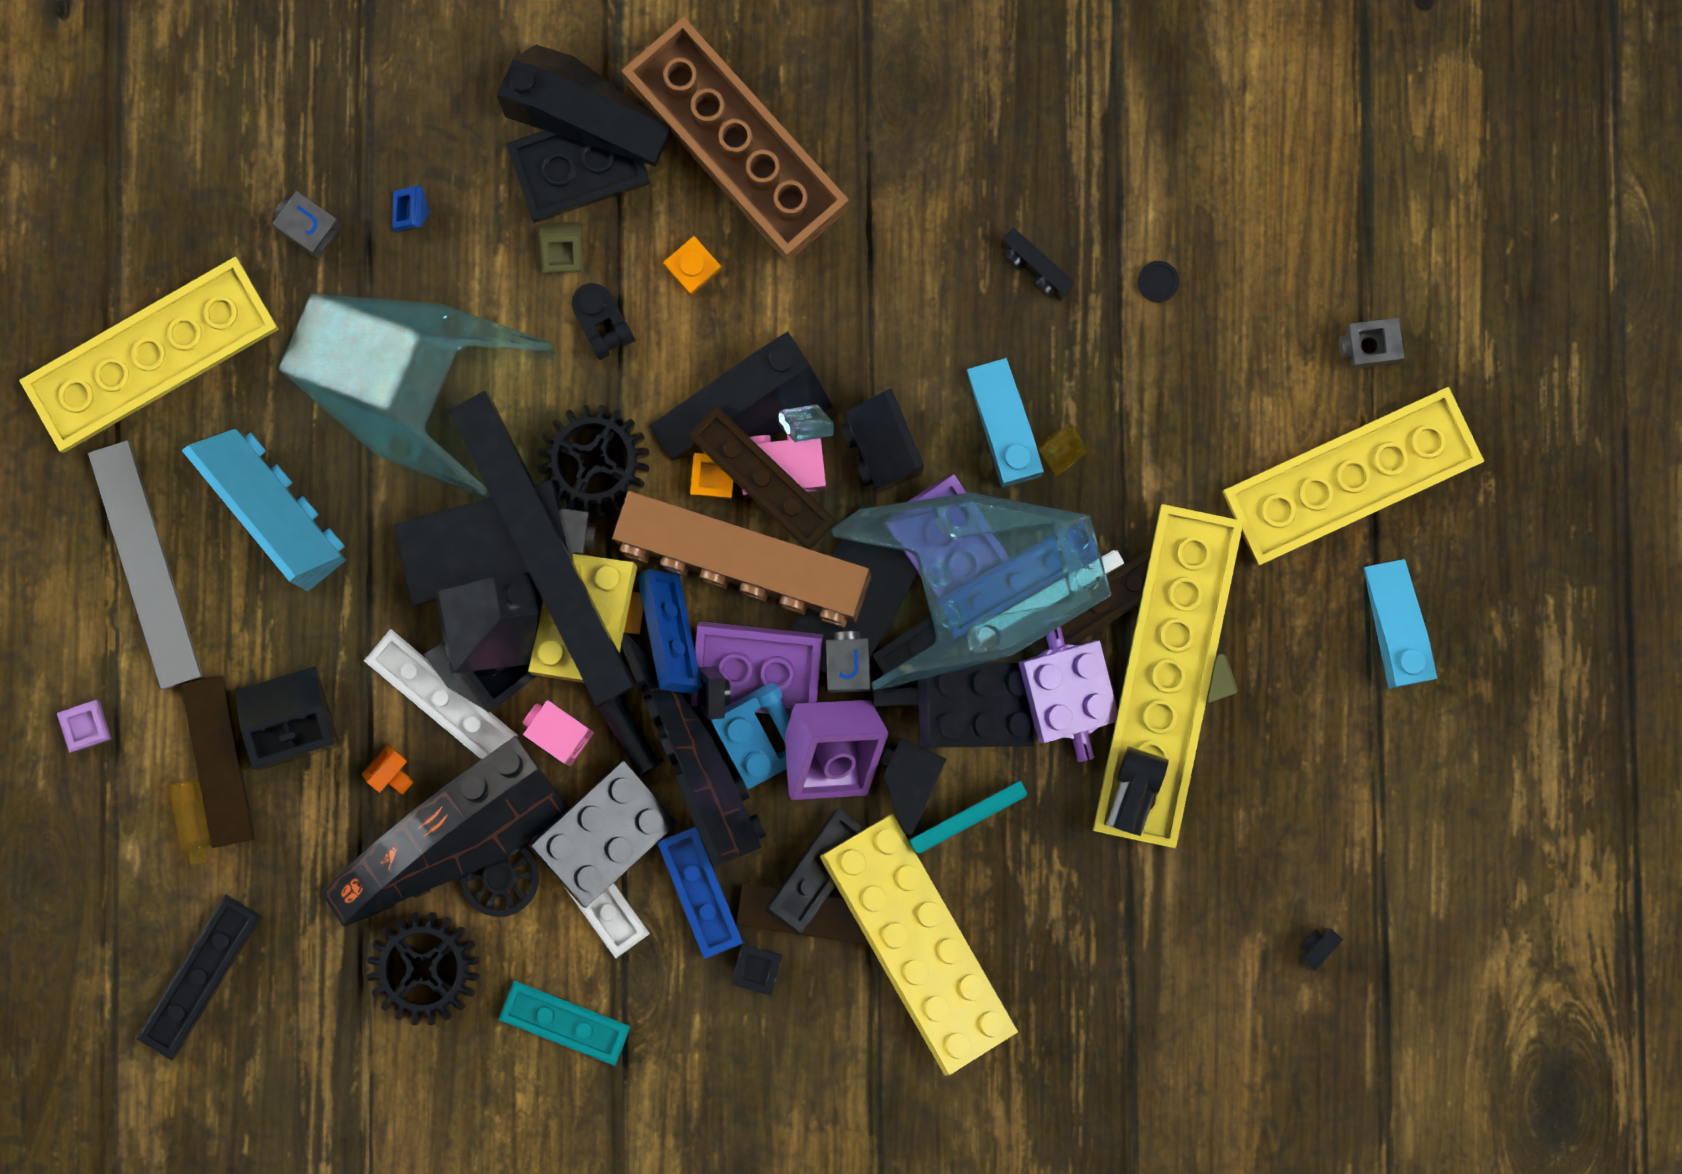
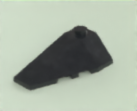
[496,44,672,167]
[649,331,833,461]

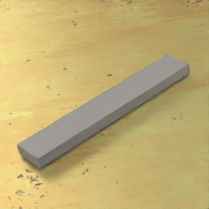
[88,440,203,690]

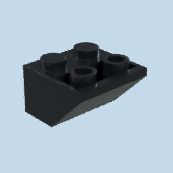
[236,666,340,771]

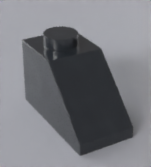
[879,738,947,836]

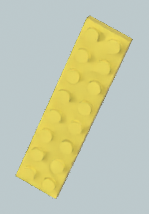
[1093,504,1244,848]

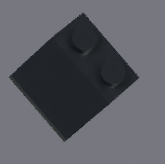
[840,388,924,494]

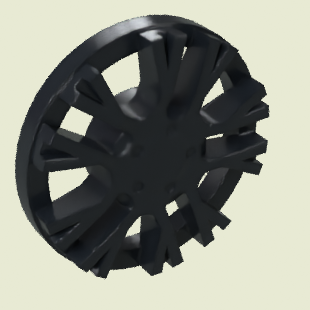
[460,847,539,917]

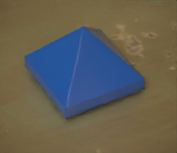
[392,185,431,232]

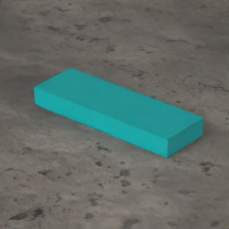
[909,781,1028,854]
[498,980,631,1066]

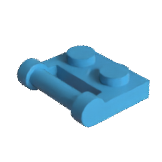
[710,683,790,789]

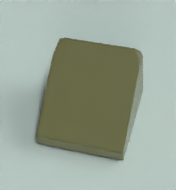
[539,222,583,273]
[1206,654,1238,704]

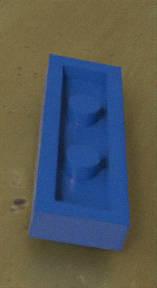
[637,569,702,694]
[657,826,743,959]

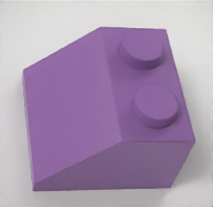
[785,700,888,800]

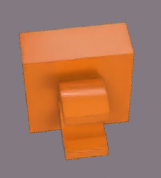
[361,743,413,795]

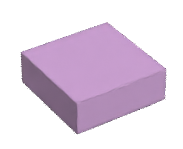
[57,700,112,753]

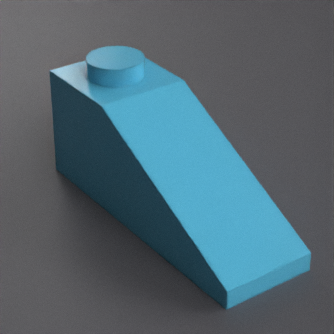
[967,358,1044,488]
[1363,559,1437,689]

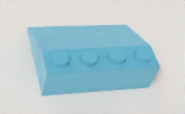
[182,429,346,591]

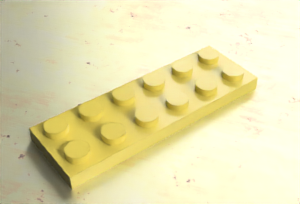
[19,256,279,453]
[1222,387,1484,567]
[819,814,1018,1076]

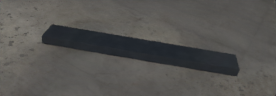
[449,391,636,707]

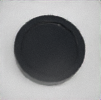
[1137,261,1179,303]

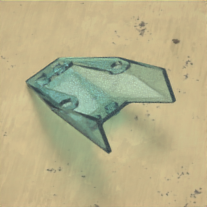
[279,294,556,500]
[832,492,1111,691]

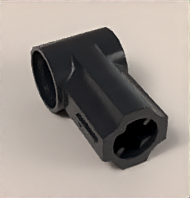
[1106,746,1169,837]

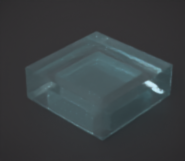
[779,404,834,442]

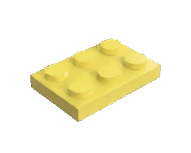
[528,553,637,683]

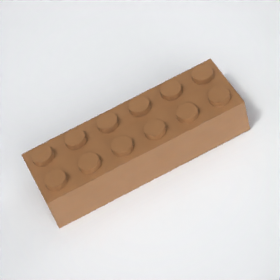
[621,16,849,263]
[612,491,871,628]

